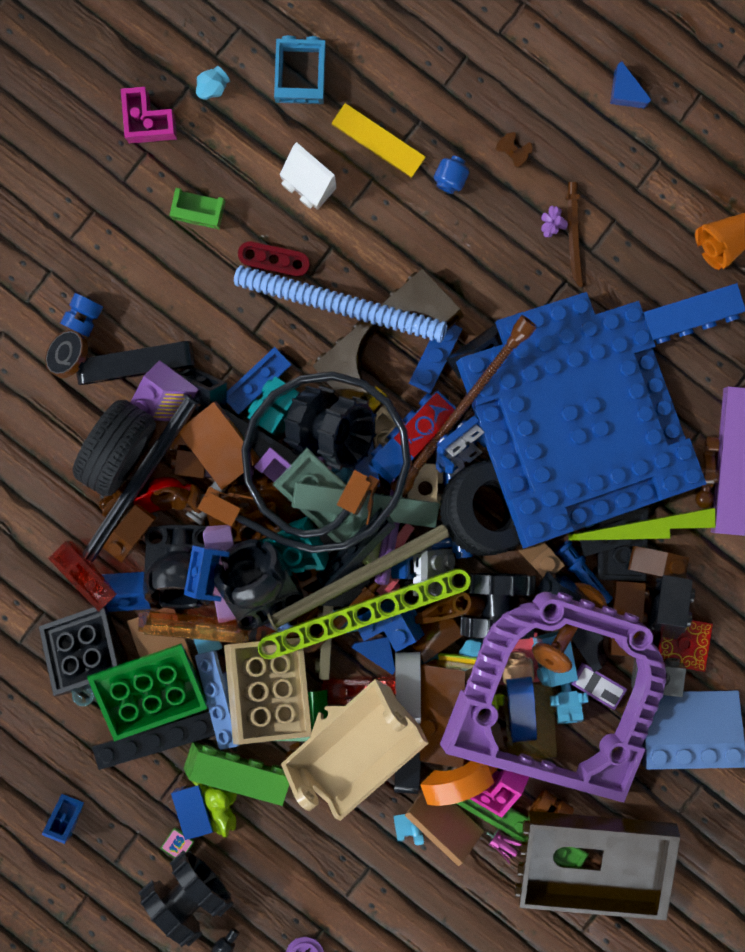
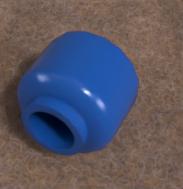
[434,155,470,194]

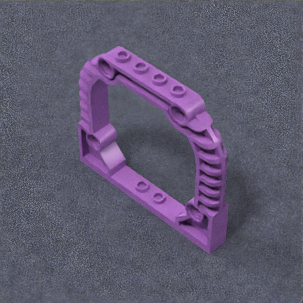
[440,592,667,803]

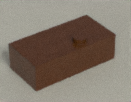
[420,659,473,768]

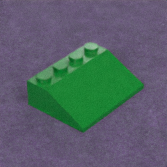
[87,643,207,741]

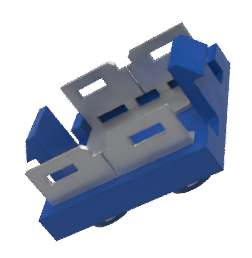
[436,416,486,477]

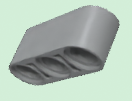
[395,652,421,724]

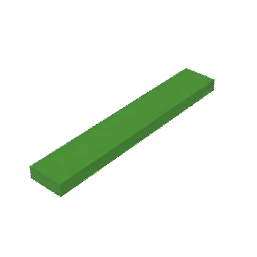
[456,799,589,868]

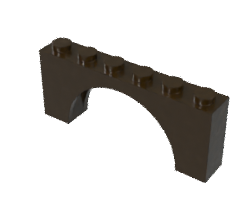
[313,269,464,401]

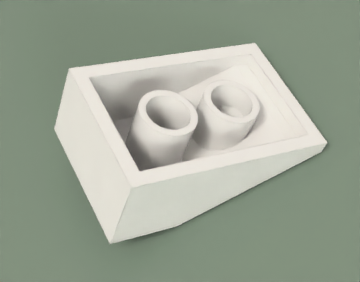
[280,142,336,210]

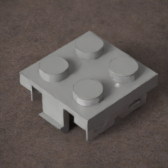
[413,546,455,596]

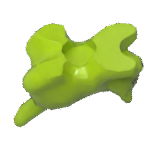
[192,781,237,838]

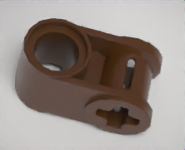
[238,502,285,542]

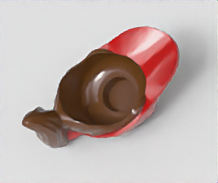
[133,477,202,513]

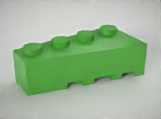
[184,742,289,806]

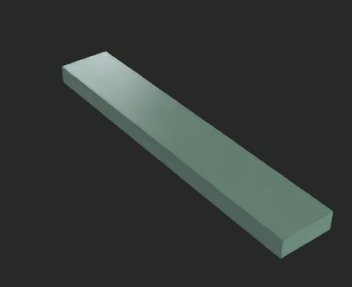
[291,482,440,528]

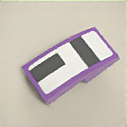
[570,662,627,710]

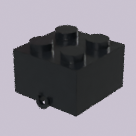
[648,575,695,639]

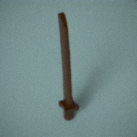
[565,182,583,288]
[303,578,381,654]

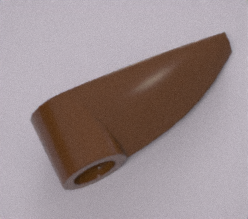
[415,592,485,624]

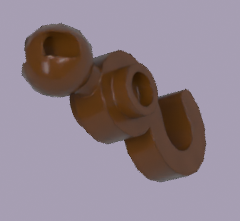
[695,436,719,509]

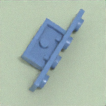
[195,650,239,750]

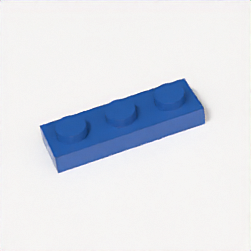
[408,325,462,394]
[227,347,292,415]

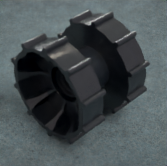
[284,385,377,470]
[460,573,536,639]
[138,850,234,947]

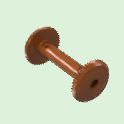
[532,583,607,673]

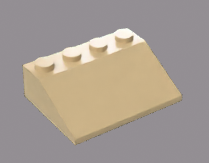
[224,637,312,745]

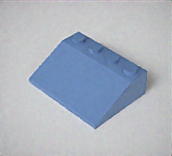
[642,690,745,770]

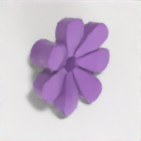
[541,206,568,237]

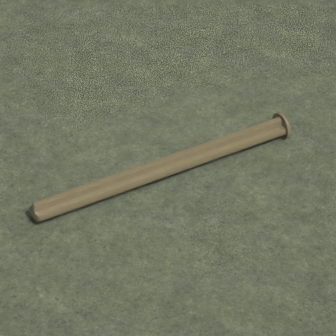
[267,525,449,632]

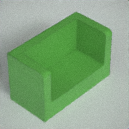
[169,188,226,230]

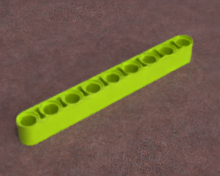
[258,568,471,659]

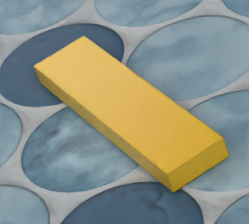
[332,103,425,178]

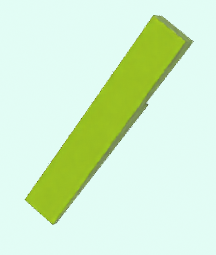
[568,508,716,540]

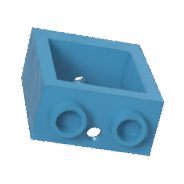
[274,35,326,104]

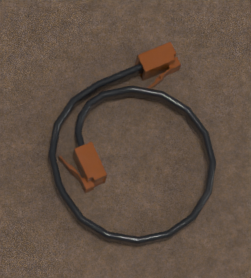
[197,371,412,553]

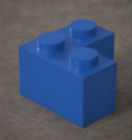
[357,598,425,652]

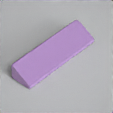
[203,525,236,623]

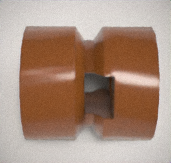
[528,789,574,816]

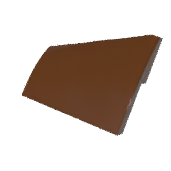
[411,600,463,663]

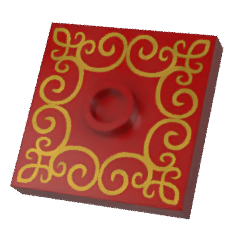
[658,620,713,672]

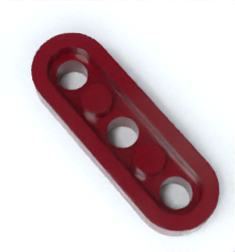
[238,241,310,277]

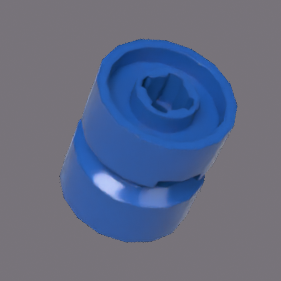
[60,293,103,337]

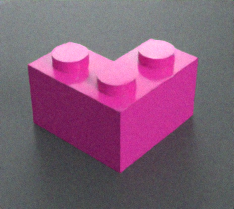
[121,87,177,144]
[470,769,529,818]

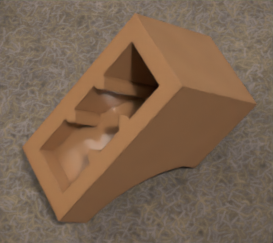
[516,542,565,579]

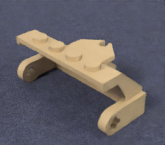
[281,679,428,821]

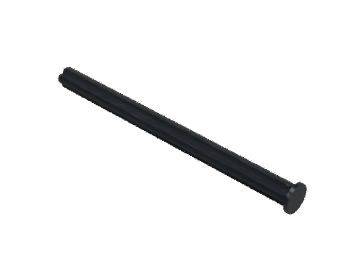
[82,393,201,562]

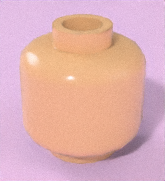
[502,652,534,685]

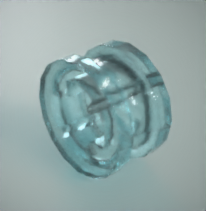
[72,688,95,706]

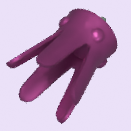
[487,829,521,864]

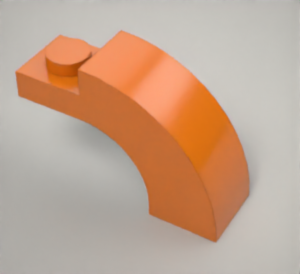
[420,761,499,806]

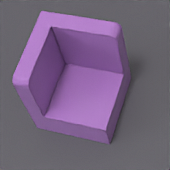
[254,448,291,482]

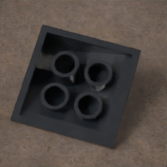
[39,604,128,696]

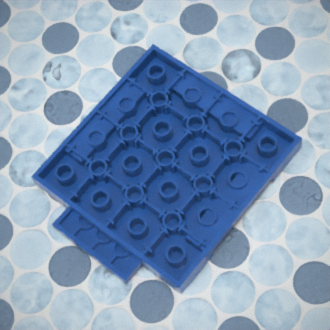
[456,292,707,549]

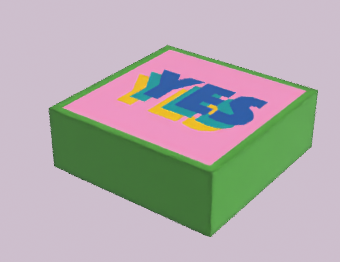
[160,827,195,858]

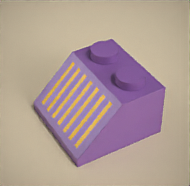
[130,360,199,421]

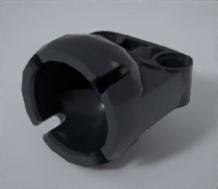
[143,525,211,610]
[214,539,304,631]

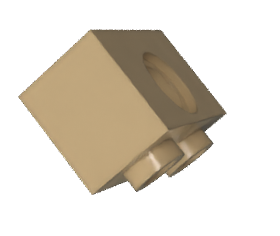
[407,463,443,508]

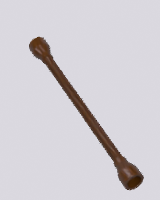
[390,315,537,497]

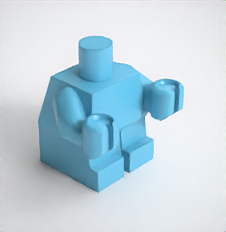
[550,683,589,725]
[394,814,424,845]

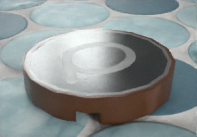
[45,330,88,378]

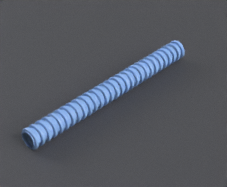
[234,265,447,343]

